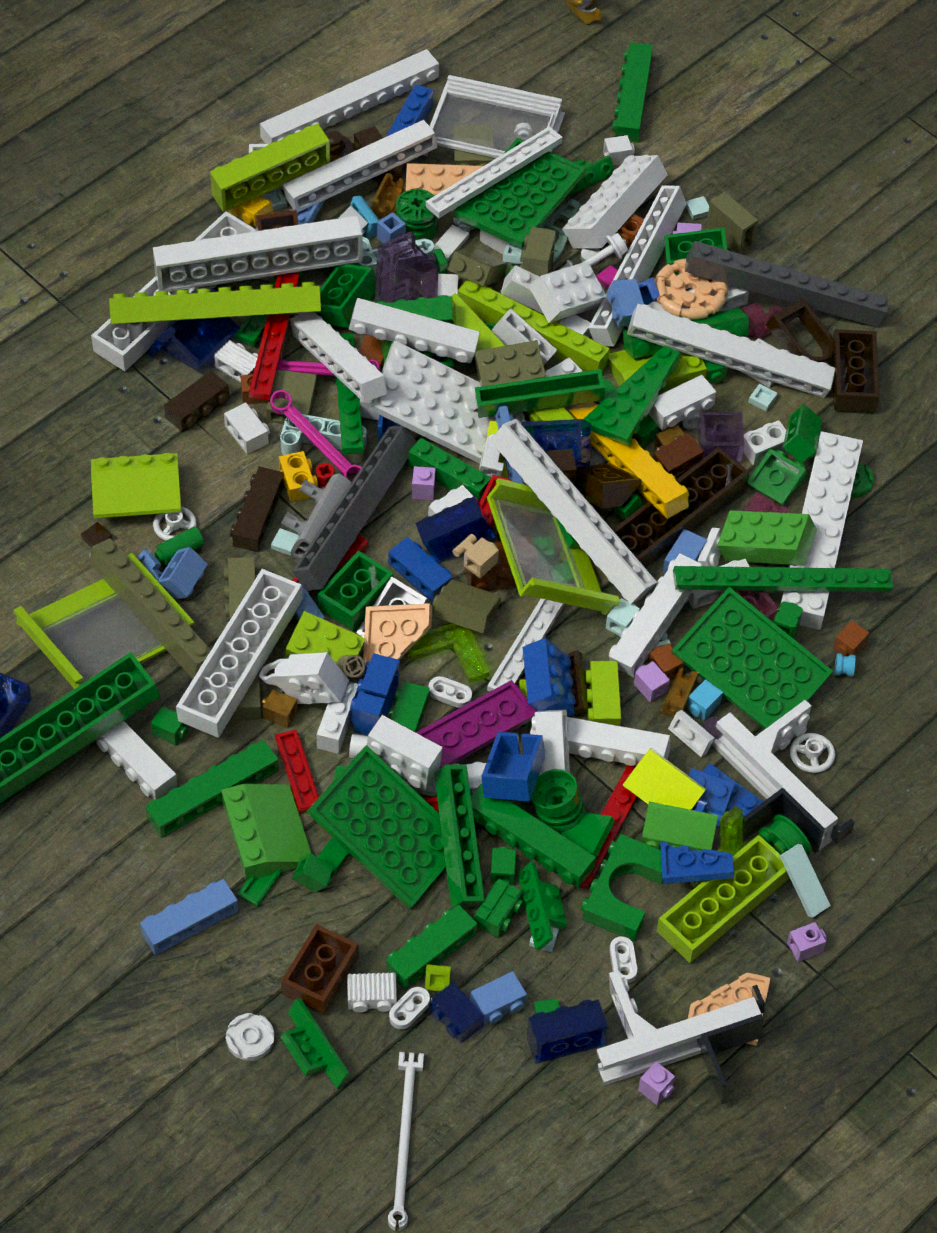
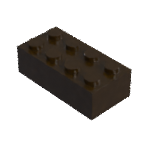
[832,329,879,412]

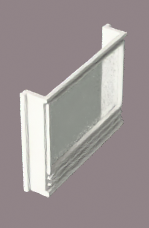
[423,75,565,158]

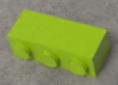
[585,661,621,726]

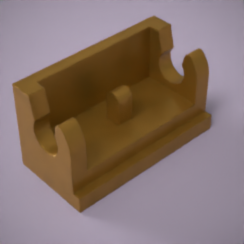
[372,173,405,219]
[660,668,698,718]

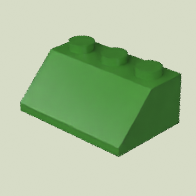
[641,801,718,851]

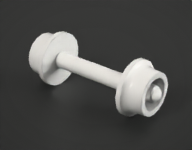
[560,233,628,270]

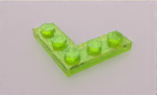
[407,623,490,683]
[691,805,743,891]

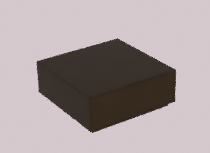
[81,522,112,548]

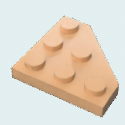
[363,603,432,672]
[688,973,770,1046]

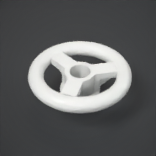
[153,506,197,541]
[790,733,835,773]

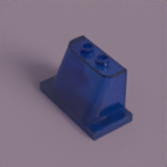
[146,287,240,371]

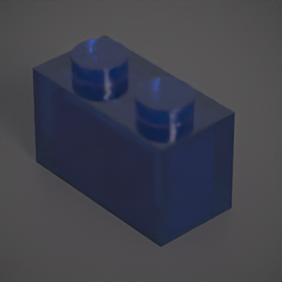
[430,982,484,1043]

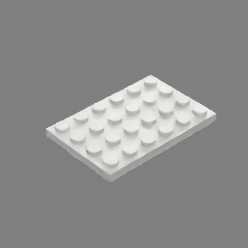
[369,341,496,464]

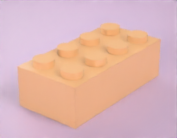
[406,163,483,211]

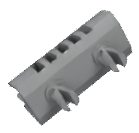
[281,473,351,559]

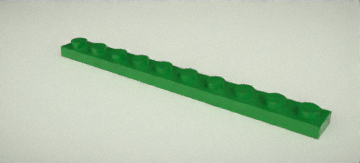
[673,566,893,592]

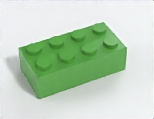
[717,510,817,565]

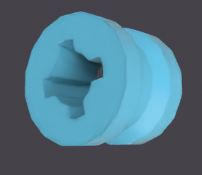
[835,653,855,677]

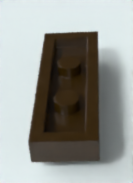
[568,650,588,718]

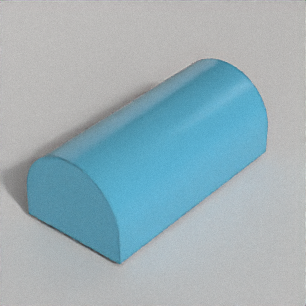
[350,196,379,238]

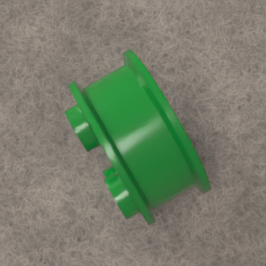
[758,814,812,856]

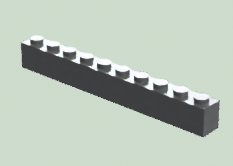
[685,241,888,327]
[292,425,417,591]

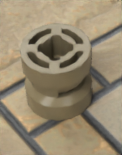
[336,655,365,677]

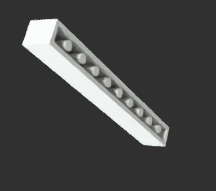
[260,49,439,144]
[588,185,687,346]
[627,304,835,398]
[490,419,657,604]

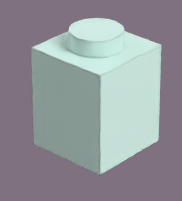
[606,598,640,637]

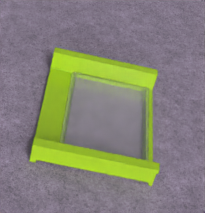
[487,478,621,615]
[13,553,194,689]

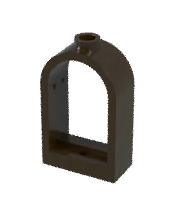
[766,298,834,365]

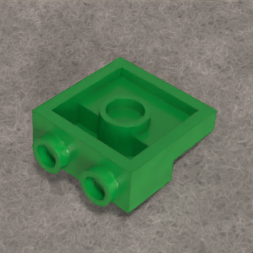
[747,448,807,507]

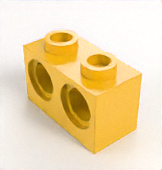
[279,451,318,503]

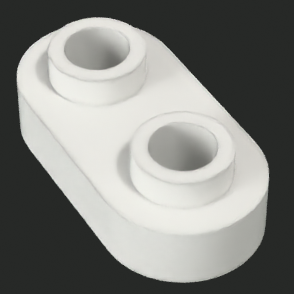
[429,677,472,708]
[609,937,637,983]
[389,987,430,1029]

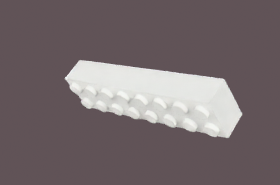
[176,569,303,738]

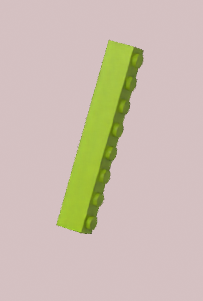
[457,279,610,371]

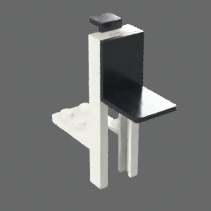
[712,700,855,854]
[597,970,765,1104]

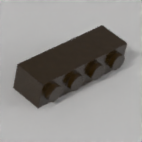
[230,466,284,552]

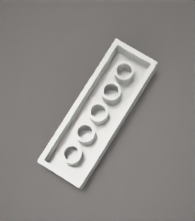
[563,155,668,248]

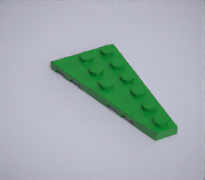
[581,346,682,446]

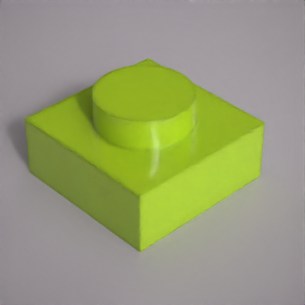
[425,965,451,992]

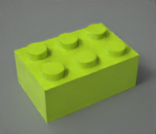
[284,611,365,678]

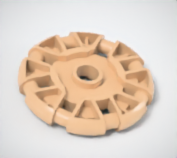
[655,259,728,320]

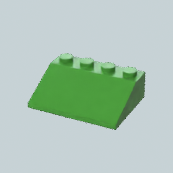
[221,784,311,881]

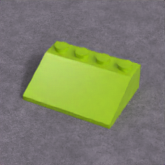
[608,350,707,396]
[91,453,181,518]

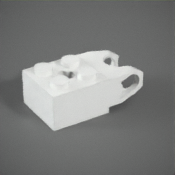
[259,652,349,704]

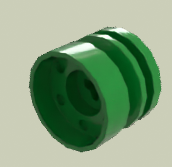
[396,189,438,242]
[531,769,586,832]

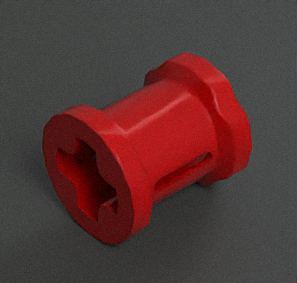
[315,463,335,489]

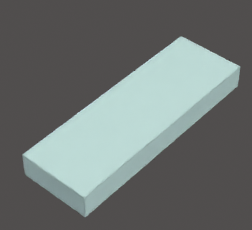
[780,844,831,918]

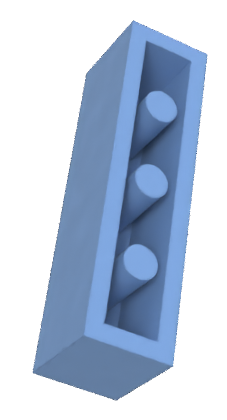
[140,879,238,956]

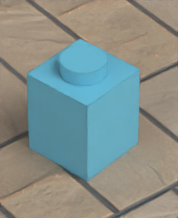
[687,679,723,721]

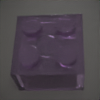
[698,411,744,461]

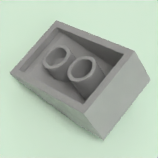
[356,577,433,637]

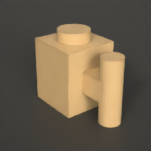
[452,534,499,578]

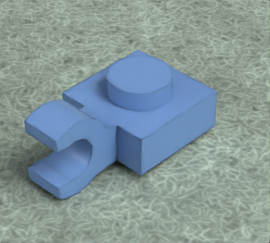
[137,549,162,581]

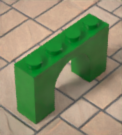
[580,834,663,942]

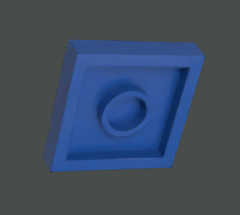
[689,768,735,828]

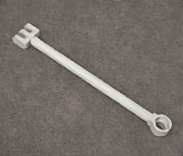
[388,1052,424,1231]

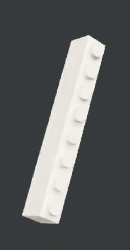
[283,120,437,213]
[290,312,388,403]

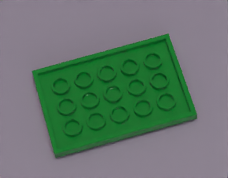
[453,138,586,249]
[671,587,833,730]
[306,745,446,909]

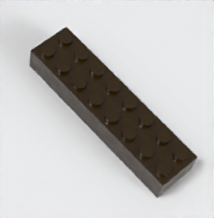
[613,447,750,568]

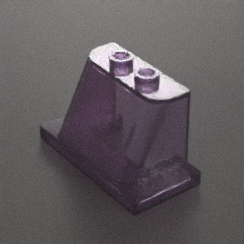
[375,231,439,303]

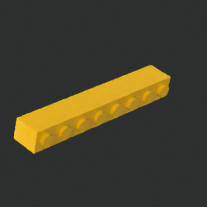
[569,402,689,519]

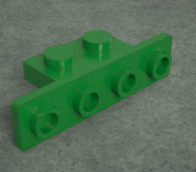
[565,155,614,198]
[518,862,567,950]
[280,998,349,1088]

